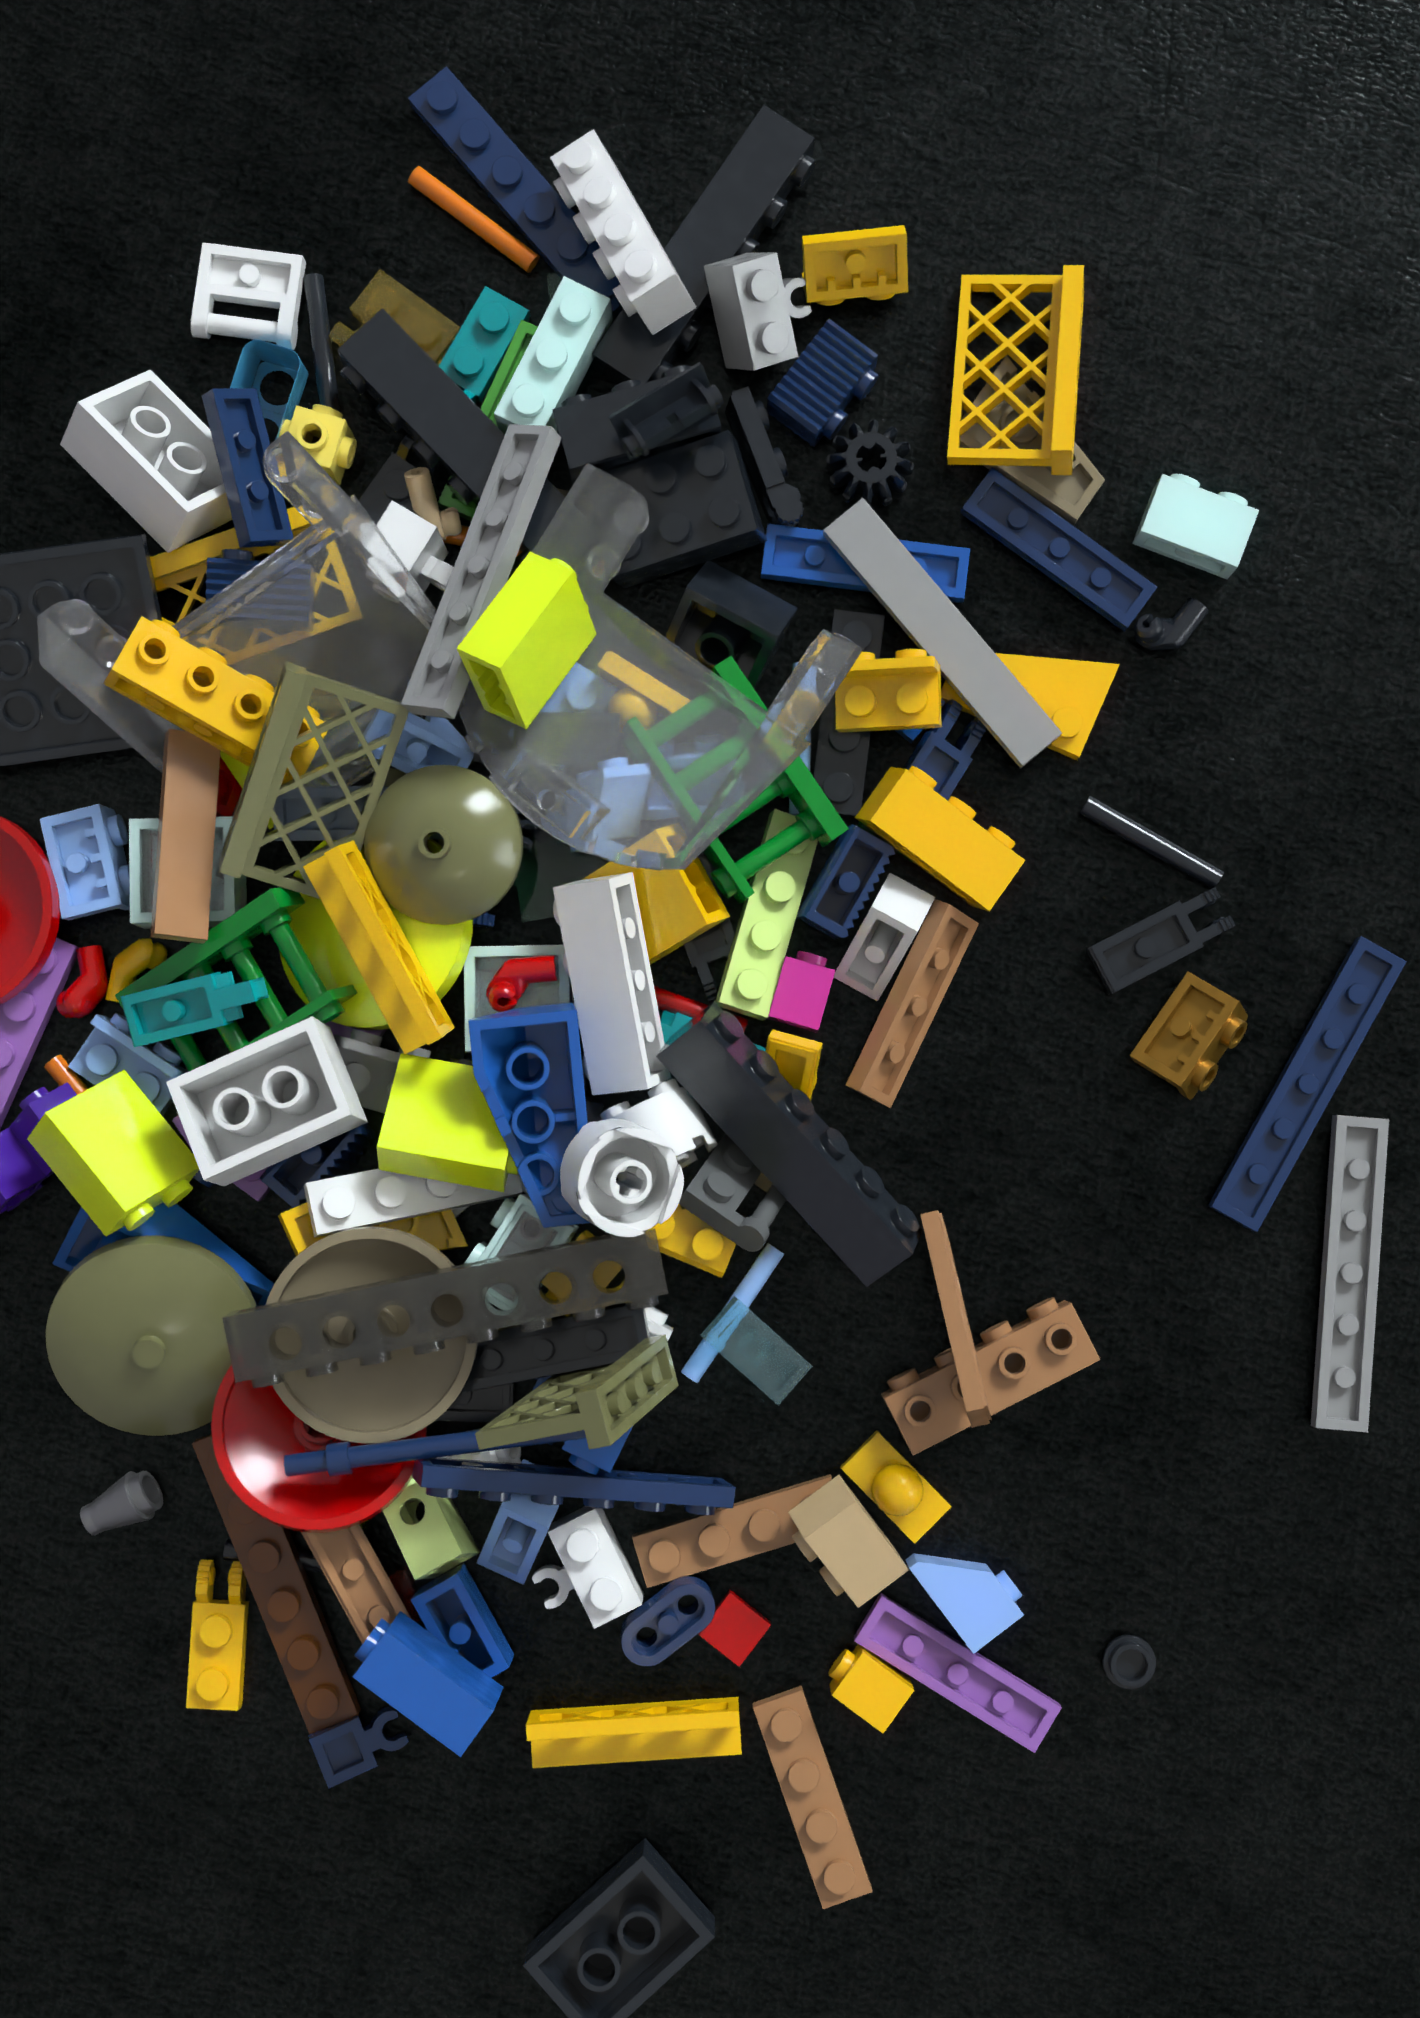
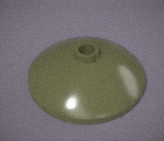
[364,765,523,925]

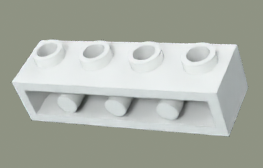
[550,129,696,335]
[553,872,671,1095]

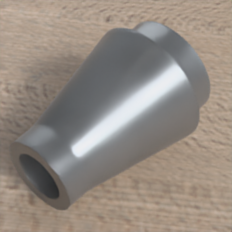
[80,1471,163,1535]

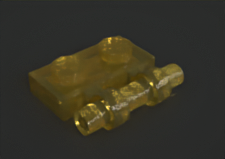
[329,269,461,366]

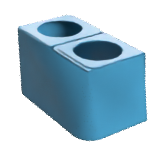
[230,340,309,464]

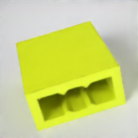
[457,552,597,729]
[377,1053,518,1192]
[27,1070,199,1237]

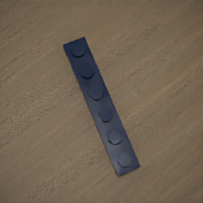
[408,66,623,319]
[1208,936,1407,1232]
[412,1457,736,1515]

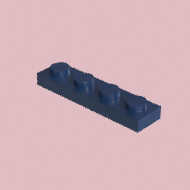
[960,467,1157,632]

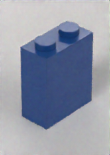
[353,1611,503,1757]

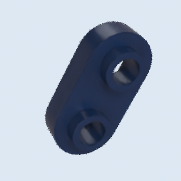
[620,1576,715,1666]

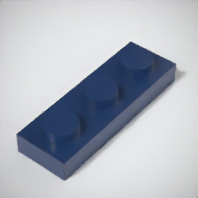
[202,388,294,548]

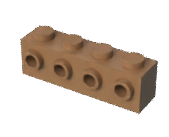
[881,1297,1100,1455]

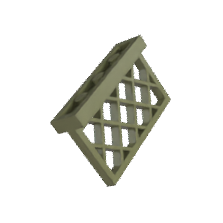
[219,661,409,899]
[475,1334,679,1450]

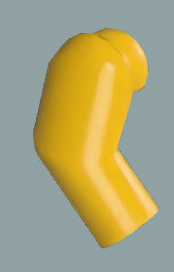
[105,938,167,1003]

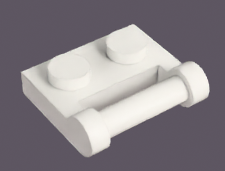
[191,243,306,350]

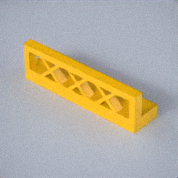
[303,840,455,1054]
[526,1697,742,1768]

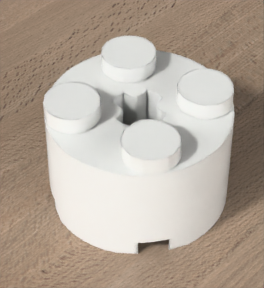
[600,1079,717,1181]
[560,1119,684,1237]

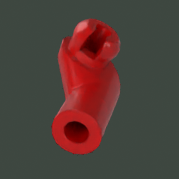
[56,945,108,1018]
[486,955,557,1012]

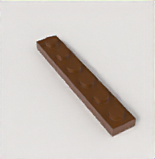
[192,1433,361,1734]

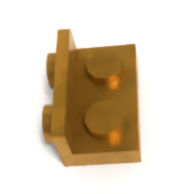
[1130,972,1248,1100]

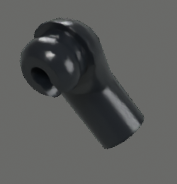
[1134,597,1209,650]

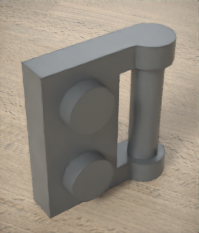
[679,1133,787,1252]

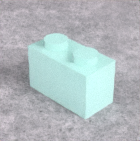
[1132,474,1259,579]

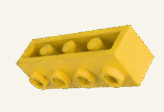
[103,616,327,785]

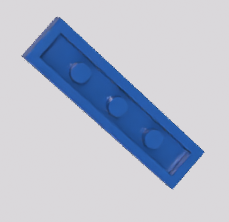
[761,524,970,603]

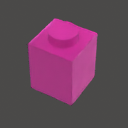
[767,951,836,1033]

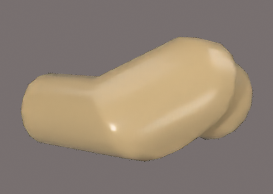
[404,467,462,540]

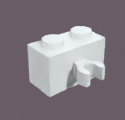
[359,500,454,604]
[532,1506,644,1629]

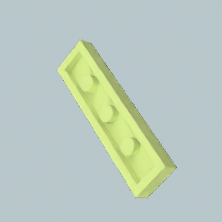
[715,809,818,1021]

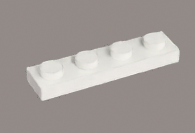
[304,1168,522,1238]

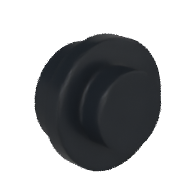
[1102,1635,1156,1689]

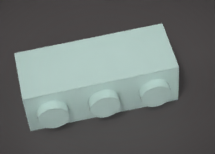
[494,276,613,434]

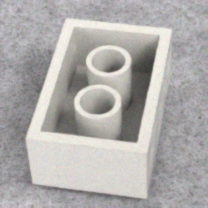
[60,370,233,553]
[166,1016,368,1186]

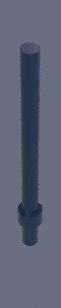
[284,1430,586,1477]

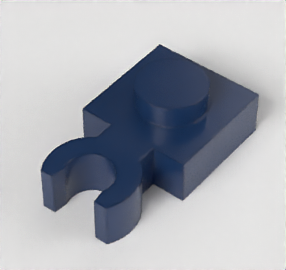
[308,1706,409,1789]

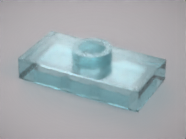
[700,1296,812,1405]

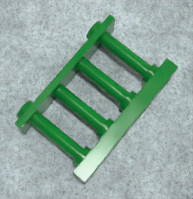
[622,656,849,904]
[115,887,357,1072]

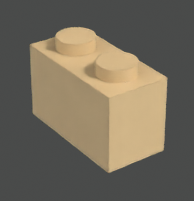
[788,1475,909,1608]

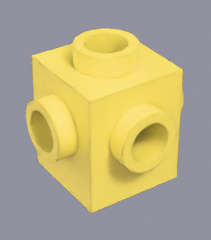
[278,404,357,485]

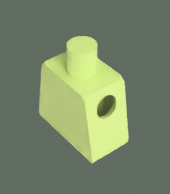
[383,1478,480,1580]

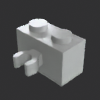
[704,252,812,371]

